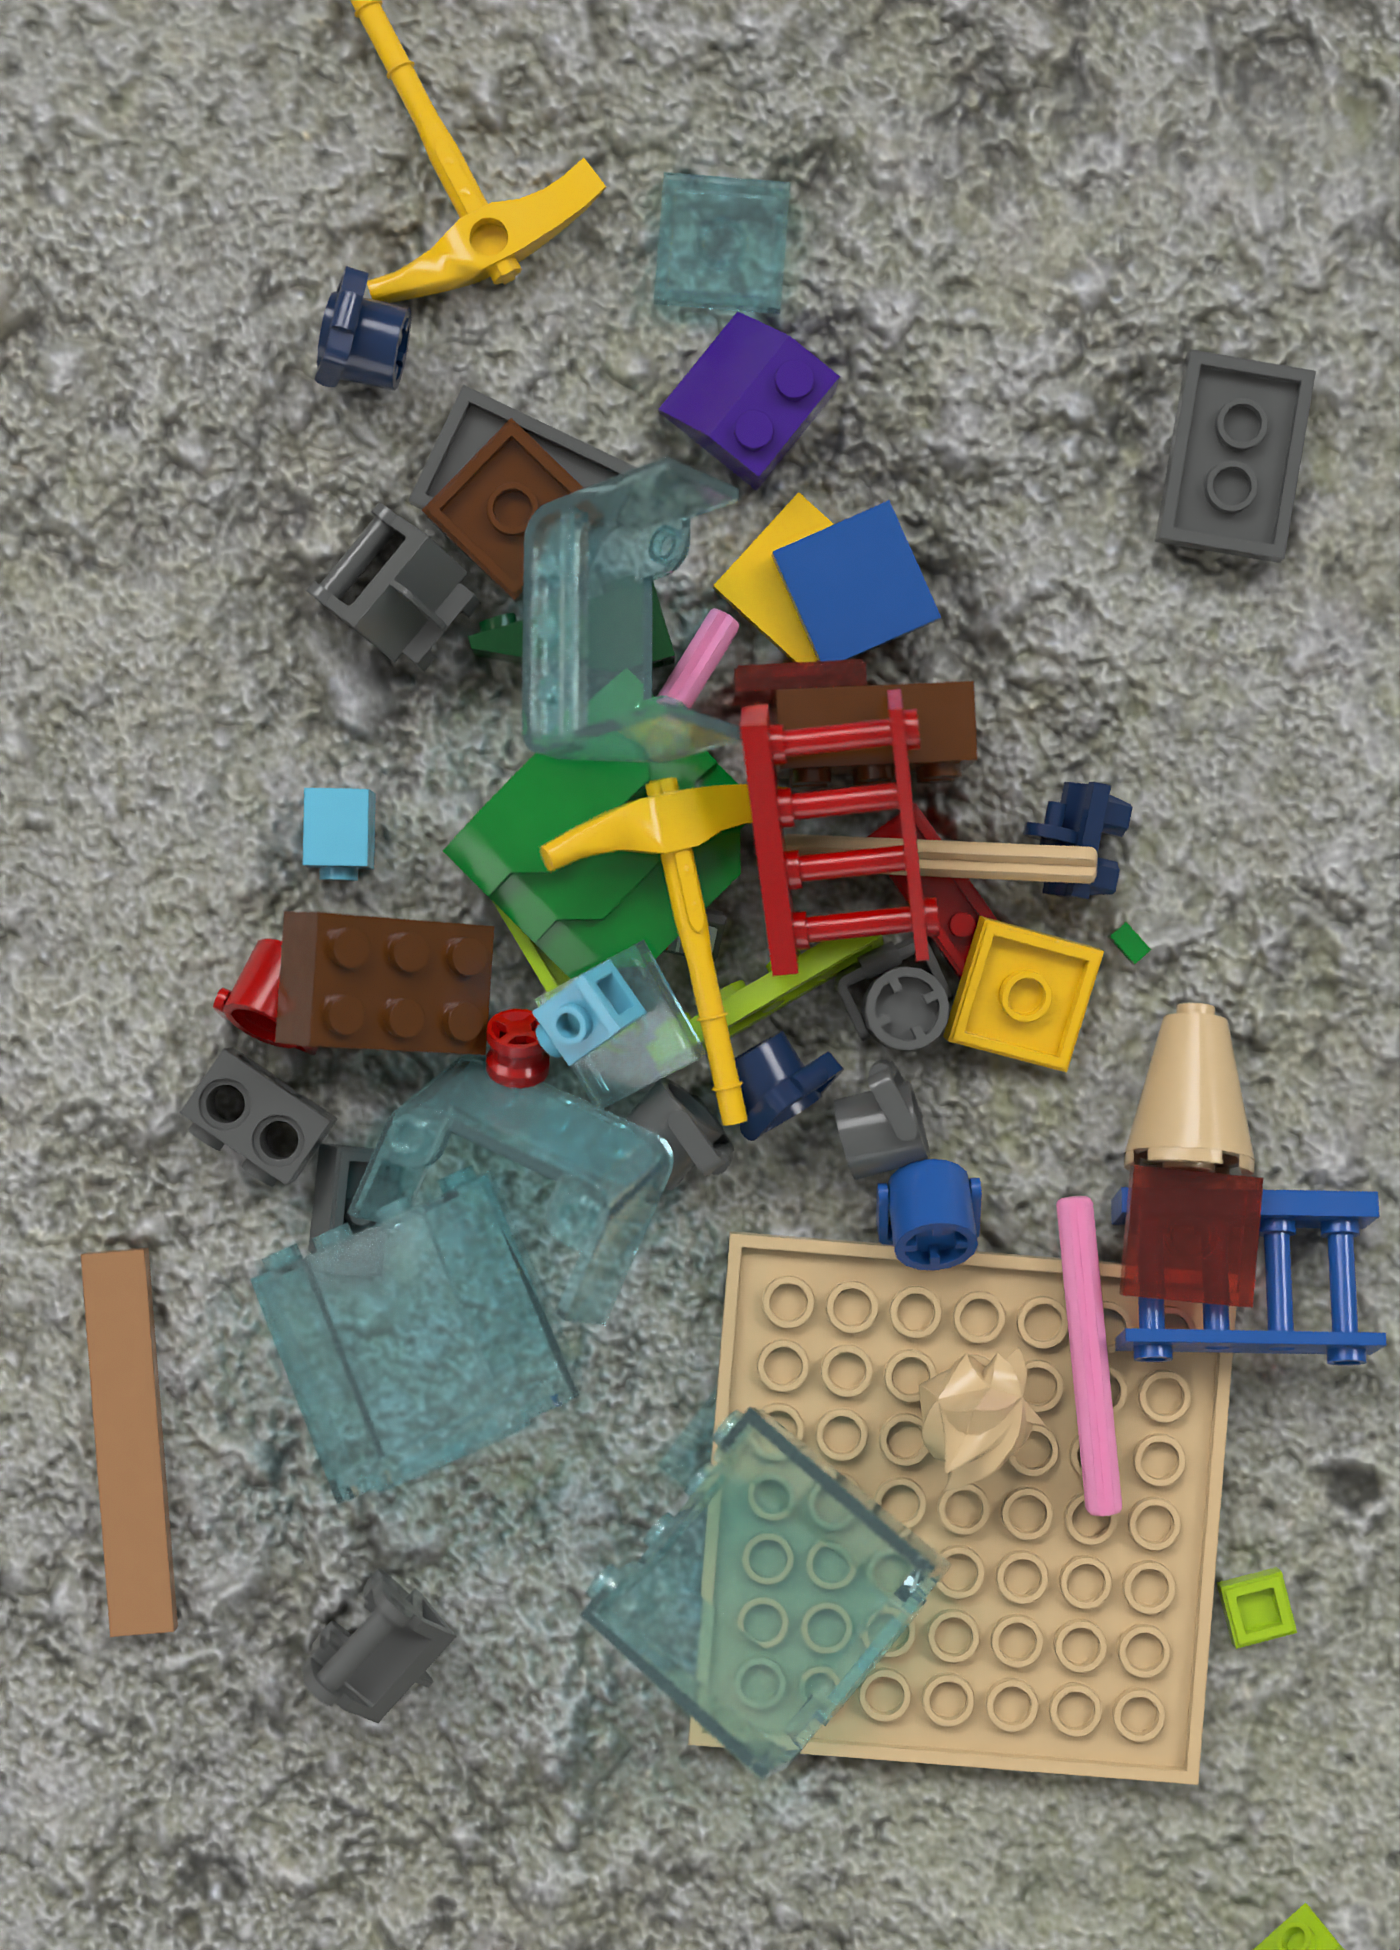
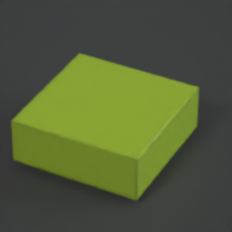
[1216,1567,1297,1649]

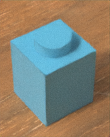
[303,788,376,881]

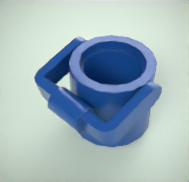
[876,1159,982,1271]

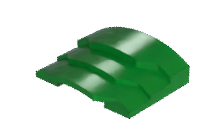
[443,669,746,981]

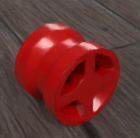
[486,1008,550,1089]

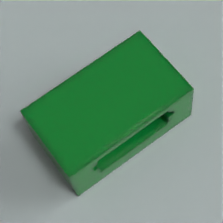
[1107,922,1151,965]

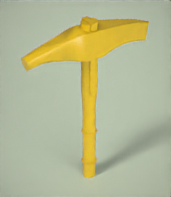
[350,0,607,303]
[540,777,788,1126]

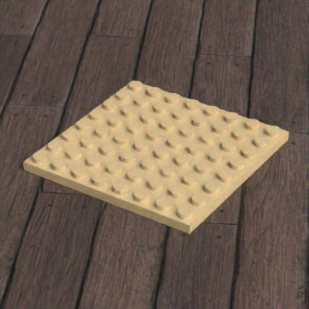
[688,1231,1239,1785]

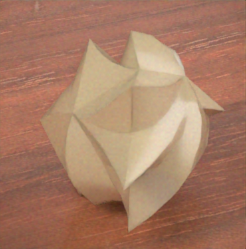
[919,1347,1045,1492]

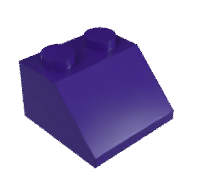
[658,311,840,491]

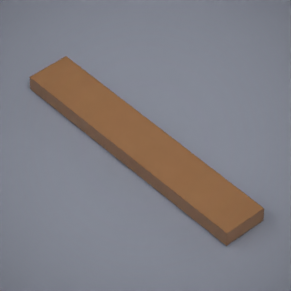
[81,1247,178,1637]

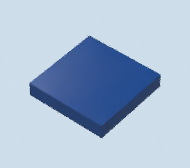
[771,500,941,671]

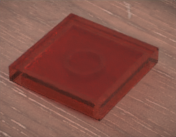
[731,659,867,705]
[1119,1165,1264,1308]

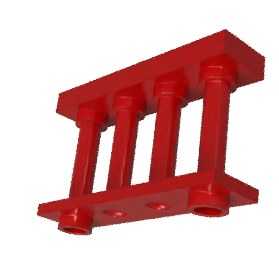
[740,689,940,976]

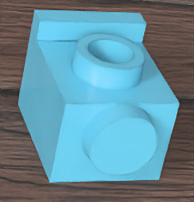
[532,959,647,1066]

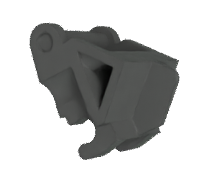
[306,502,481,672]
[302,1568,456,1723]

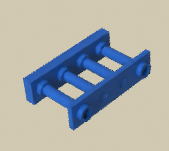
[1111,1187,1387,1366]

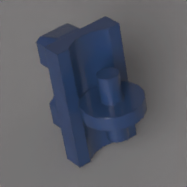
[1023,782,1133,899]

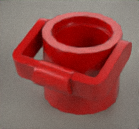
[213,938,318,1056]

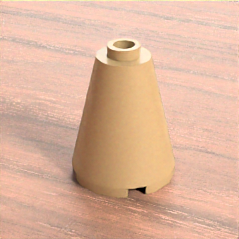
[1124,1003,1255,1181]

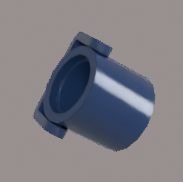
[315,266,411,391]
[735,1031,844,1141]

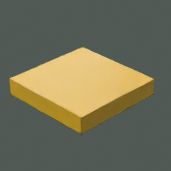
[713,492,834,674]
[943,916,1104,1073]

